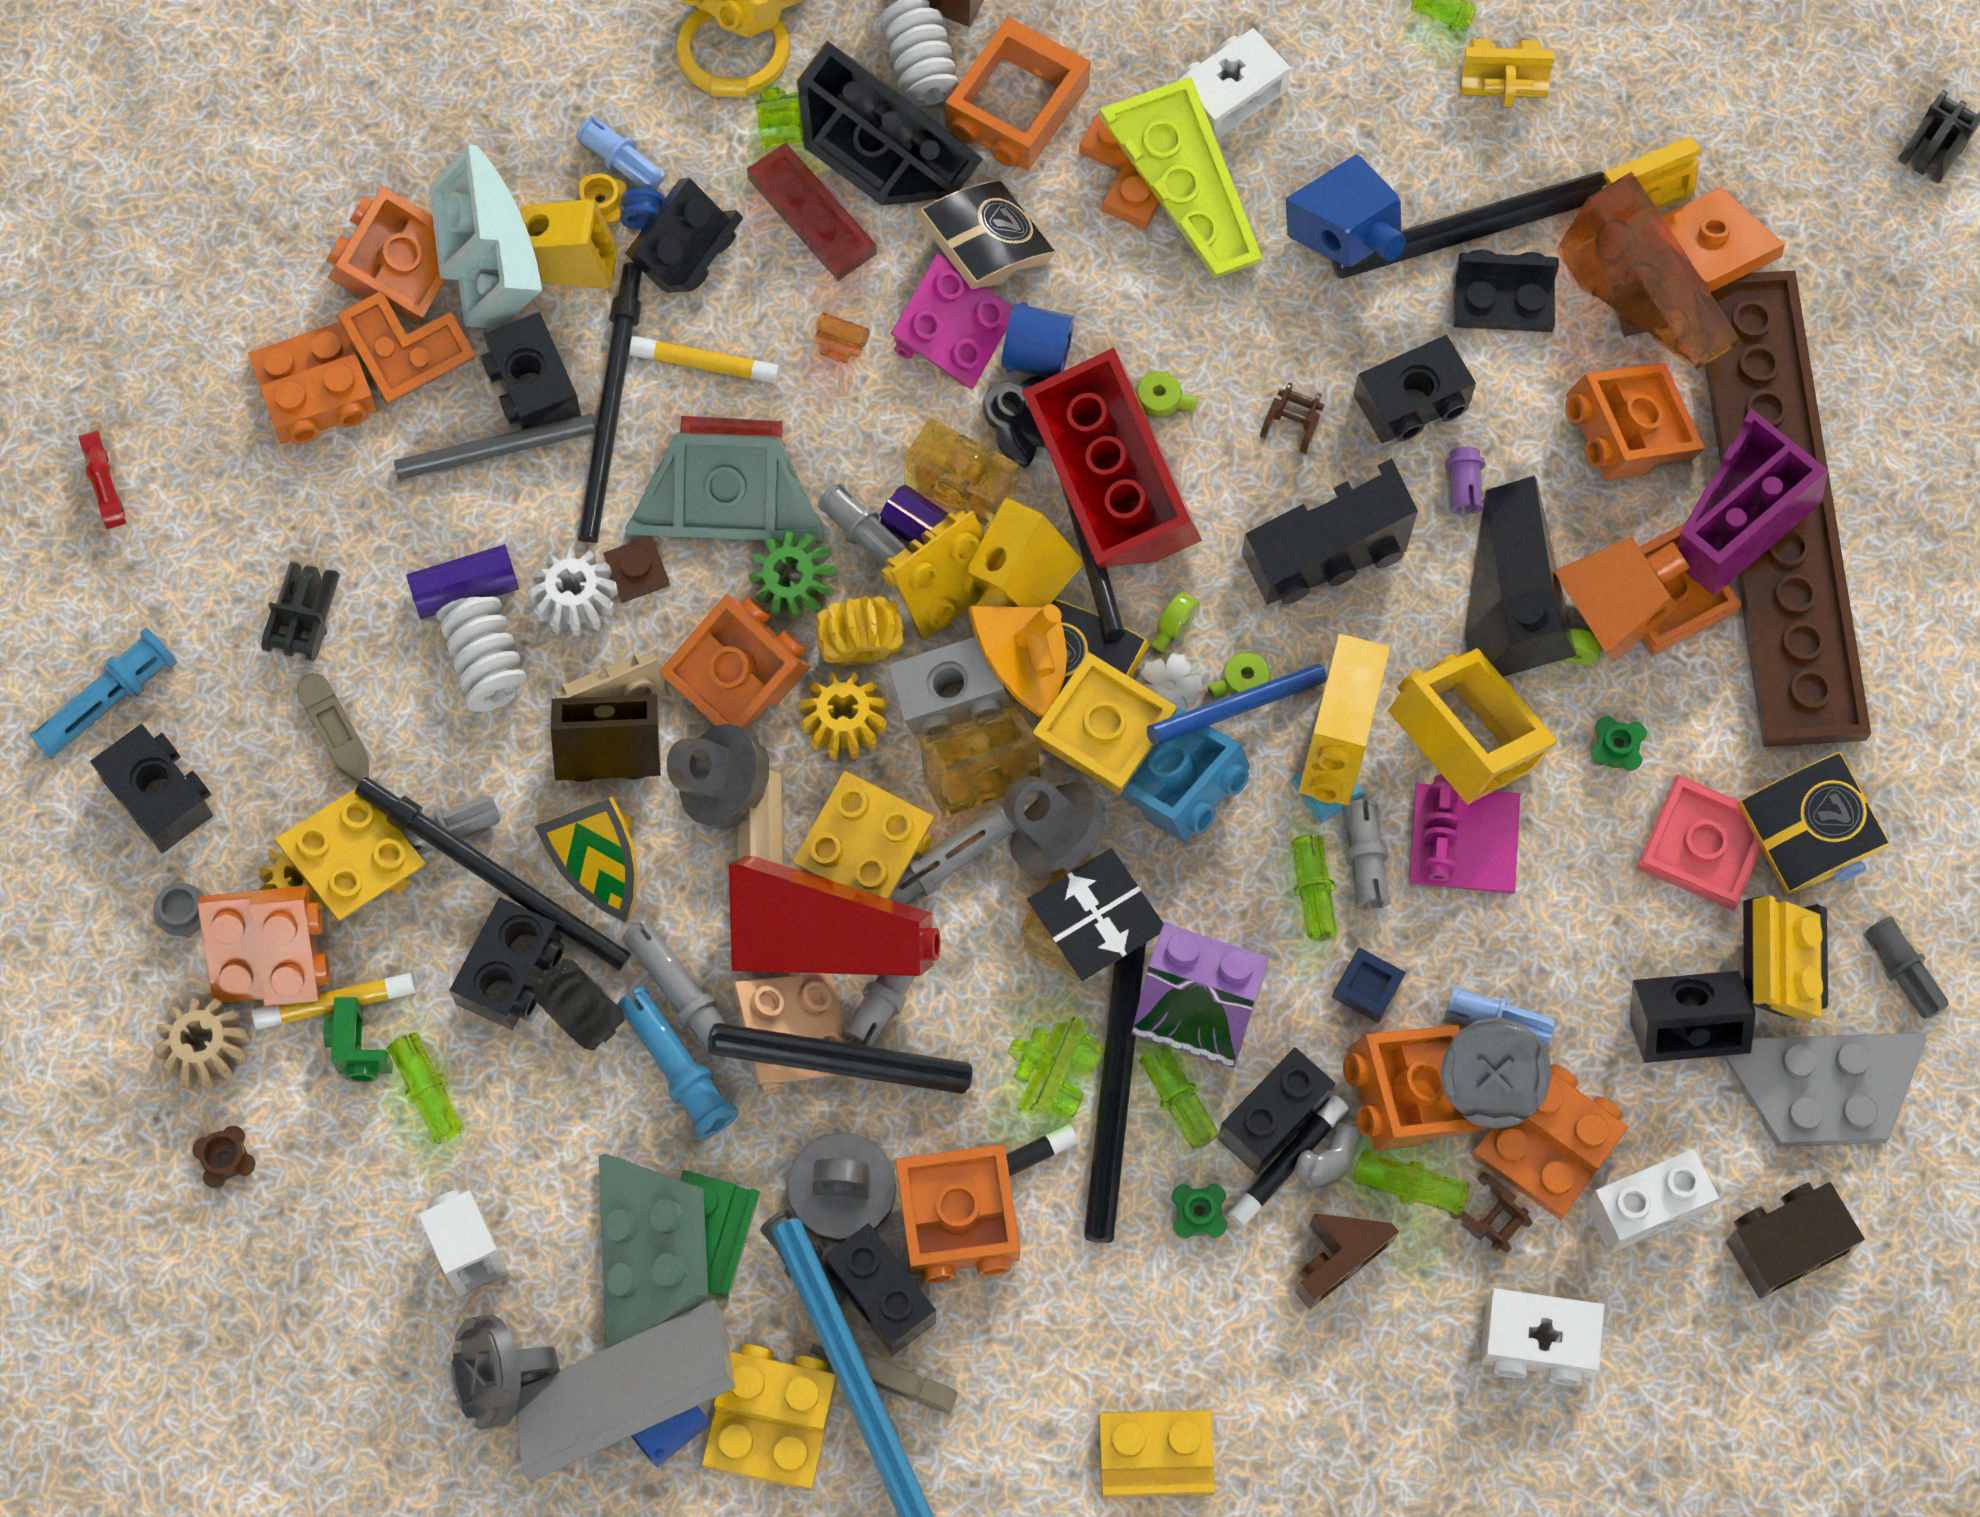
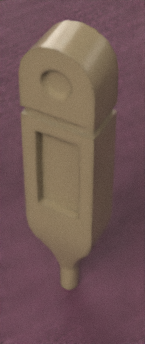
[297,673,369,783]
[810,1344,958,1413]

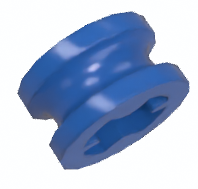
[620,188,665,230]

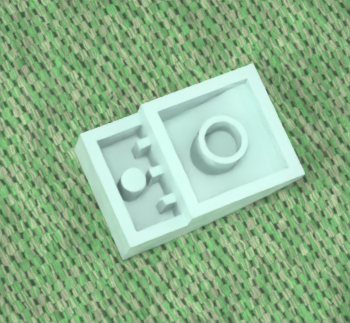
[429,144,542,328]

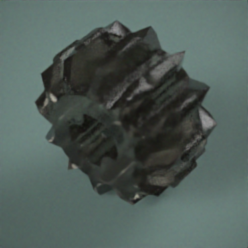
[533,959,625,1051]

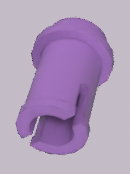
[1445,447,1486,514]

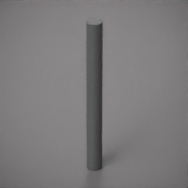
[394,413,597,480]

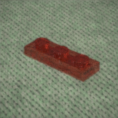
[747,142,877,281]

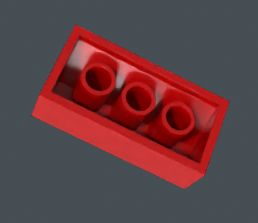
[1022,347,1202,568]

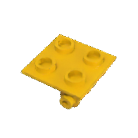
[880,510,984,642]
[793,770,935,899]
[274,787,426,922]

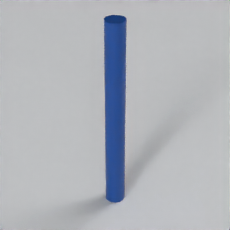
[1147,664,1327,745]

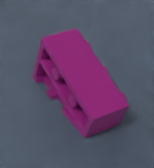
[1678,408,1828,596]

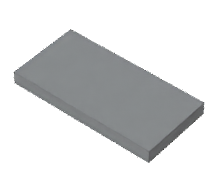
[516,1299,736,1482]

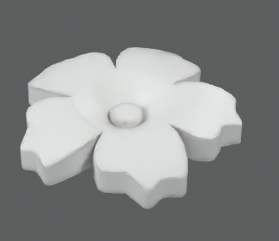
[1141,652,1204,712]

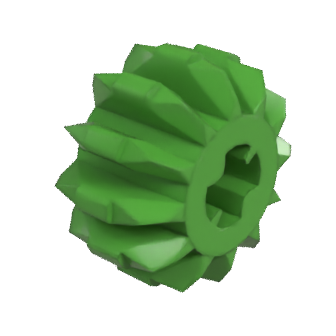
[748,530,838,619]

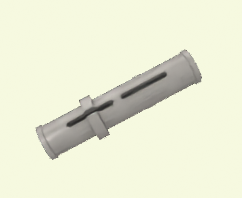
[890,803,1016,904]
[622,919,727,1064]

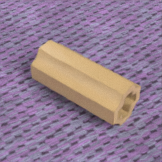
[737,770,784,865]

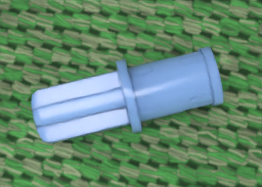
[576,115,665,190]
[1445,986,1555,1047]

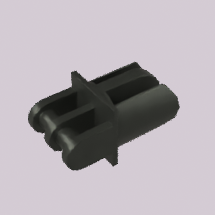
[1898,90,1980,184]
[261,561,340,662]

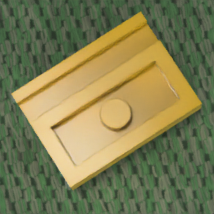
[1599,136,1701,232]
[1753,895,1823,1021]
[1099,1410,1215,1498]

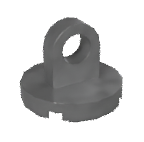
[667,723,769,830]
[1003,775,1106,879]
[1440,1017,1552,1129]
[787,1132,897,1243]
[451,1315,560,1430]

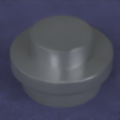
[153,883,204,936]

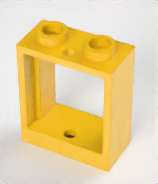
[1298,634,1391,806]
[1387,648,1558,805]

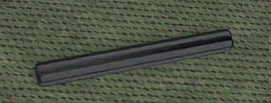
[708,1023,973,1094]

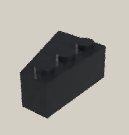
[1242,458,1418,605]

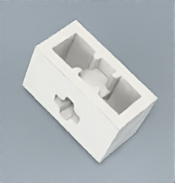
[1178,28,1291,140]
[1585,1149,1719,1254]
[418,1190,509,1297]
[1480,1288,1605,1386]

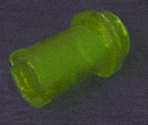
[1411,0,1477,33]

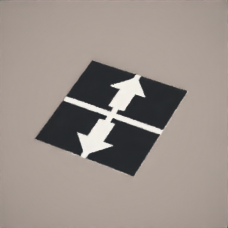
[1027,848,1164,981]

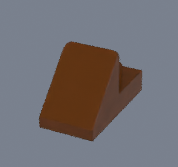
[1296,1214,1399,1310]

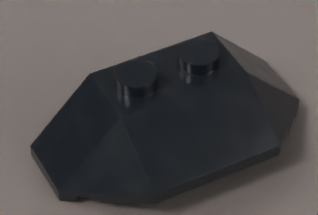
[797,40,983,205]

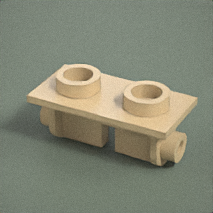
[554,652,668,699]

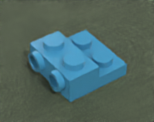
[1102,708,1250,843]

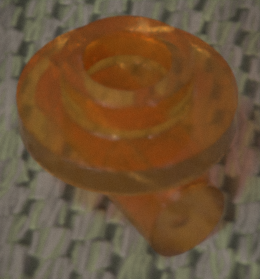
[813,312,870,363]

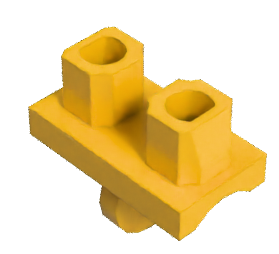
[1460,38,1554,108]

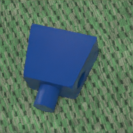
[1285,154,1406,266]

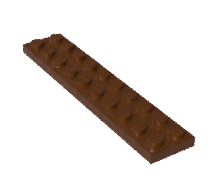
[1693,270,1871,747]

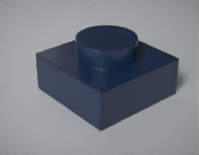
[1332,947,1406,1023]

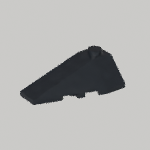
[1465,475,1577,677]

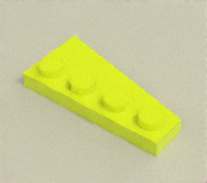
[1098,77,1262,279]

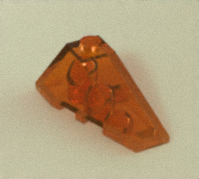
[1556,171,1741,370]

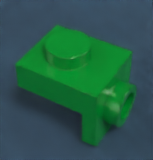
[323,997,393,1082]

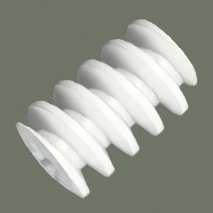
[881,0,960,107]
[436,597,527,712]

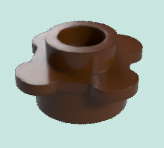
[192,1126,256,1188]

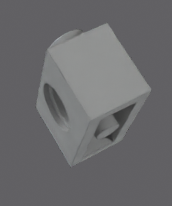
[889,636,1014,737]

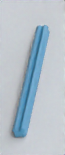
[772,1218,933,1517]

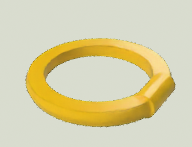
[675,9,790,98]

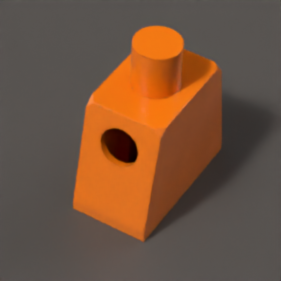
[1554,538,1690,662]

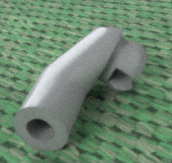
[1295,1123,1362,1187]

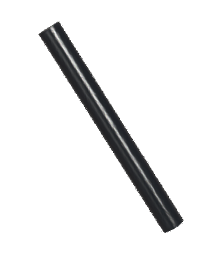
[1060,480,1125,641]

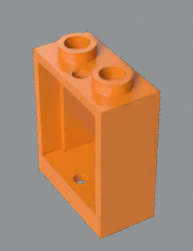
[945,16,1091,171]

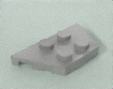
[1720,1033,1926,1147]

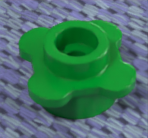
[1590,716,1647,771]
[1172,1184,1227,1239]

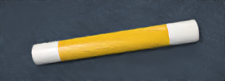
[629,336,780,384]
[252,972,416,1030]

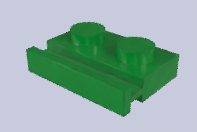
[680,1170,760,1299]

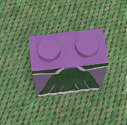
[1131,923,1269,1068]

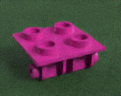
[890,253,1013,390]
[1409,774,1521,894]

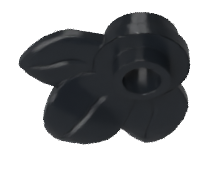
[982,376,1048,467]

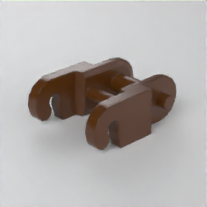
[1260,382,1325,454]
[1449,1172,1533,1253]

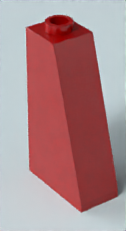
[729,856,941,976]

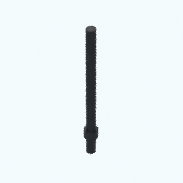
[578,262,642,543]
[354,776,632,971]

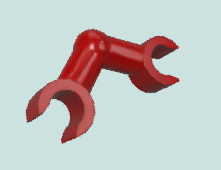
[78,430,126,530]

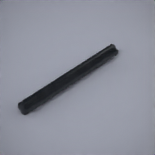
[1331,171,1607,279]
[1084,943,1146,1243]

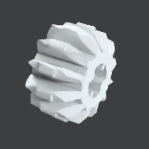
[528,546,618,638]

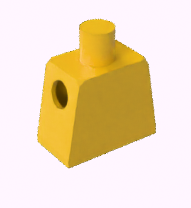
[520,200,618,290]
[968,498,1084,607]

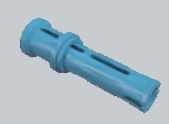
[28,627,177,760]
[617,987,739,1140]

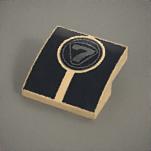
[916,180,1056,289]

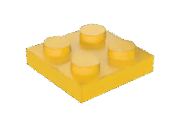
[1031,652,1177,796]

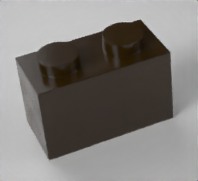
[551,694,661,782]
[1726,1181,1865,1299]

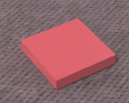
[1636,774,1761,911]

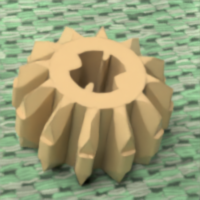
[154,997,249,1091]

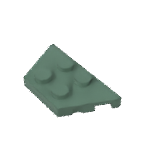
[625,433,824,542]
[599,1154,709,1349]

